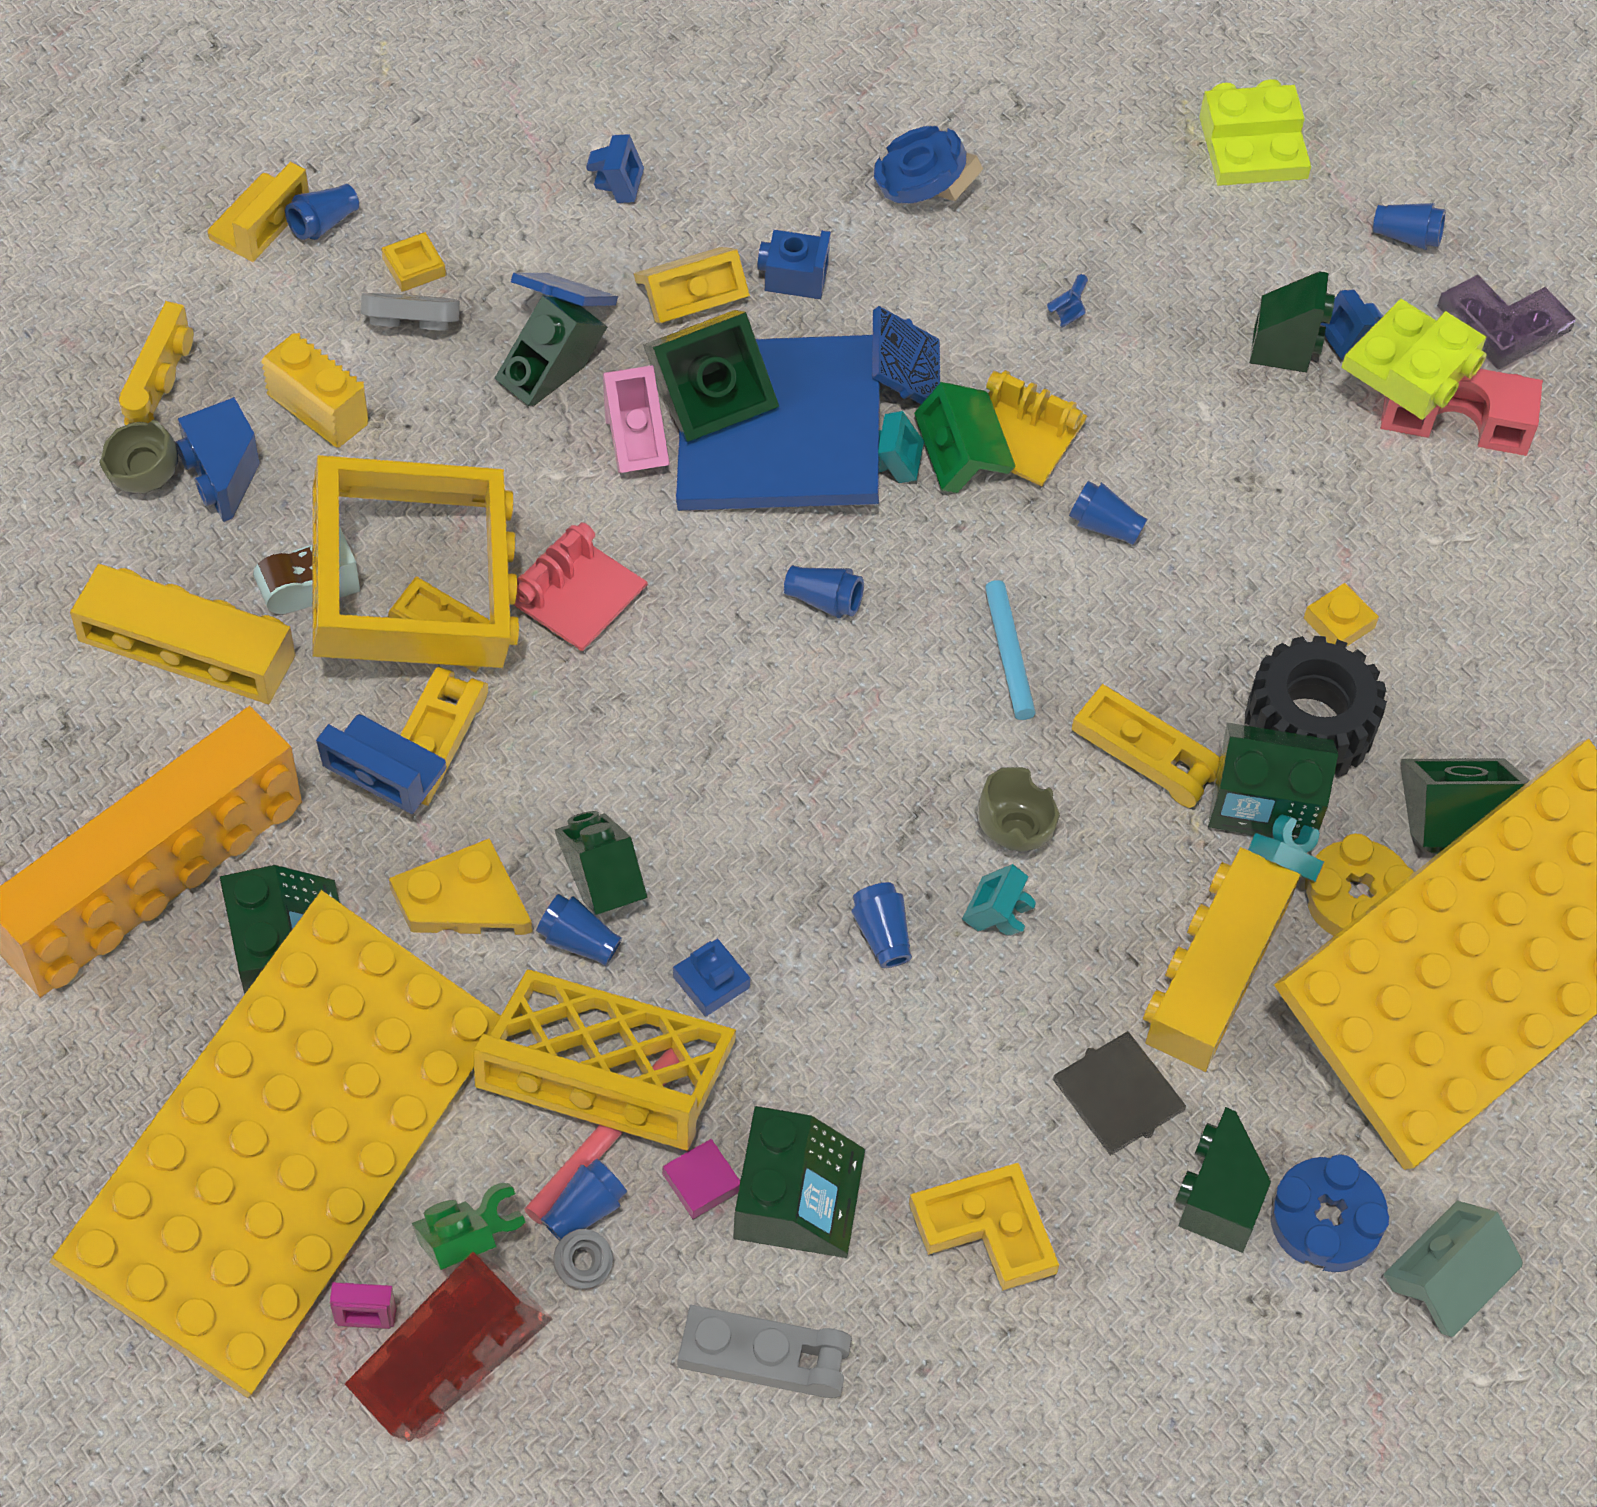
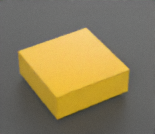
[381,232,446,292]

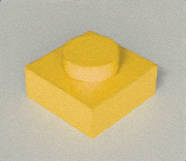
[1303,583,1379,646]

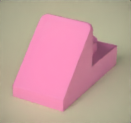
[603,365,670,473]

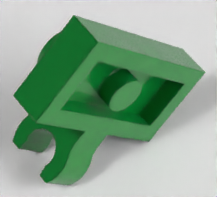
[412,1183,526,1270]

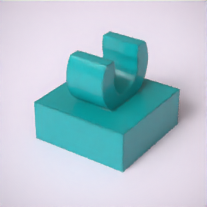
[878,411,924,483]
[1248,815,1324,882]
[962,864,1036,936]

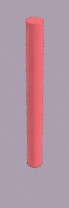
[524,1048,679,1224]

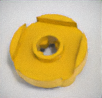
[1305,833,1414,936]

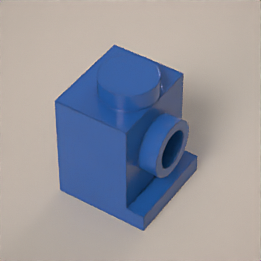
[757,230,831,300]

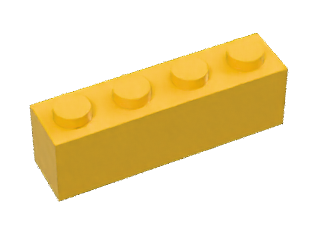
[70,563,296,705]
[1143,847,1301,1072]

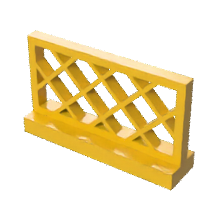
[473,969,736,1151]

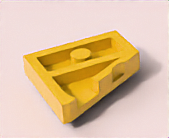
[389,838,532,935]

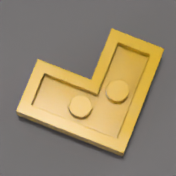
[909,1162,1059,1291]

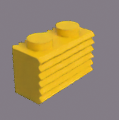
[261,333,368,448]

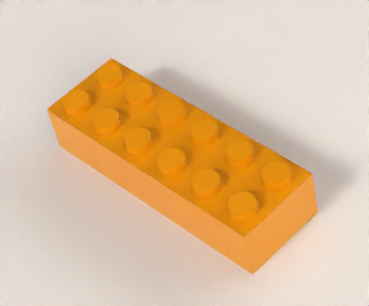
[0,705,302,998]

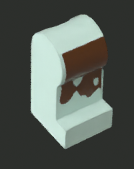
[253,527,360,614]

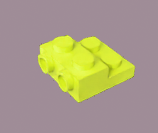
[1199,79,1311,186]
[1341,298,1487,420]

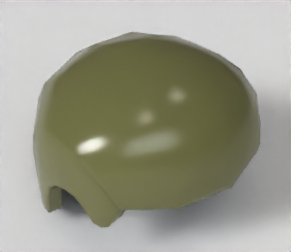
[99,420,178,494]
[977,767,1060,852]

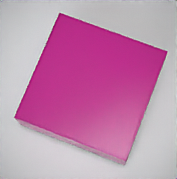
[662,1139,740,1219]
[330,1282,396,1329]

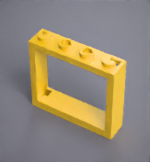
[312,455,519,668]

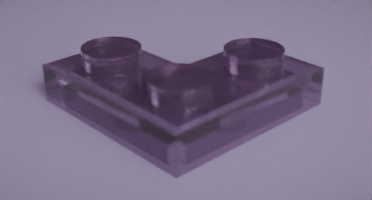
[1437,274,1576,370]

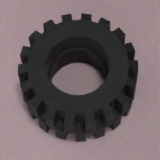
[1245,635,1387,777]

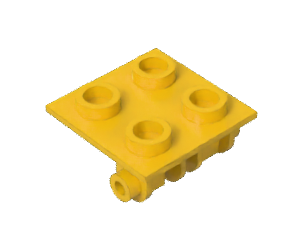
[986,370,1087,487]

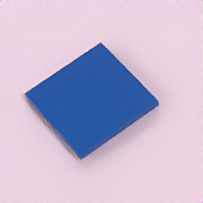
[676,335,880,511]

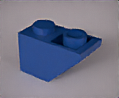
[175,397,260,522]

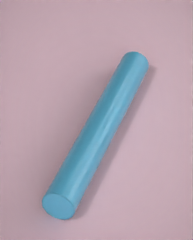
[985,580,1036,720]

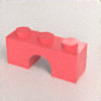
[1380,369,1543,456]

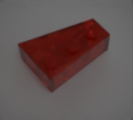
[344,1252,553,1442]

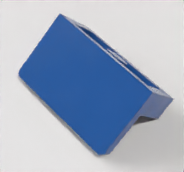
[316,714,446,815]

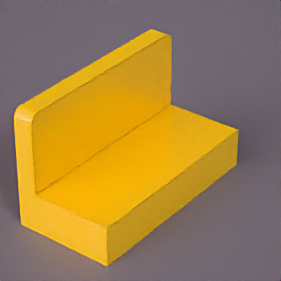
[207,161,309,262]
[633,247,750,323]

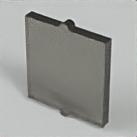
[1053,1031,1186,1156]

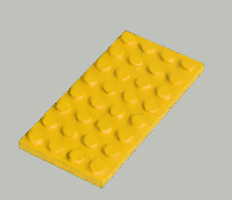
[1273,738,1597,1170]
[49,890,501,1398]

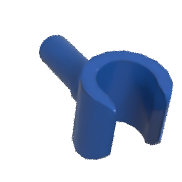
[1047,274,1088,328]

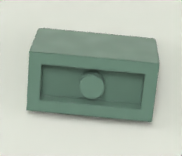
[1384,1200,1523,1337]

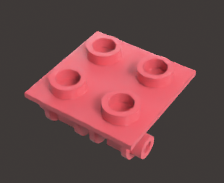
[514,522,648,651]

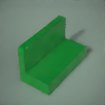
[914,382,1015,493]

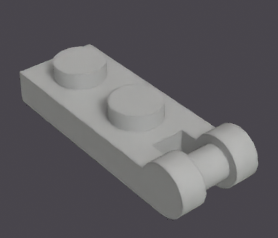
[677,1304,852,1398]

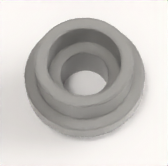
[553,1229,613,1289]

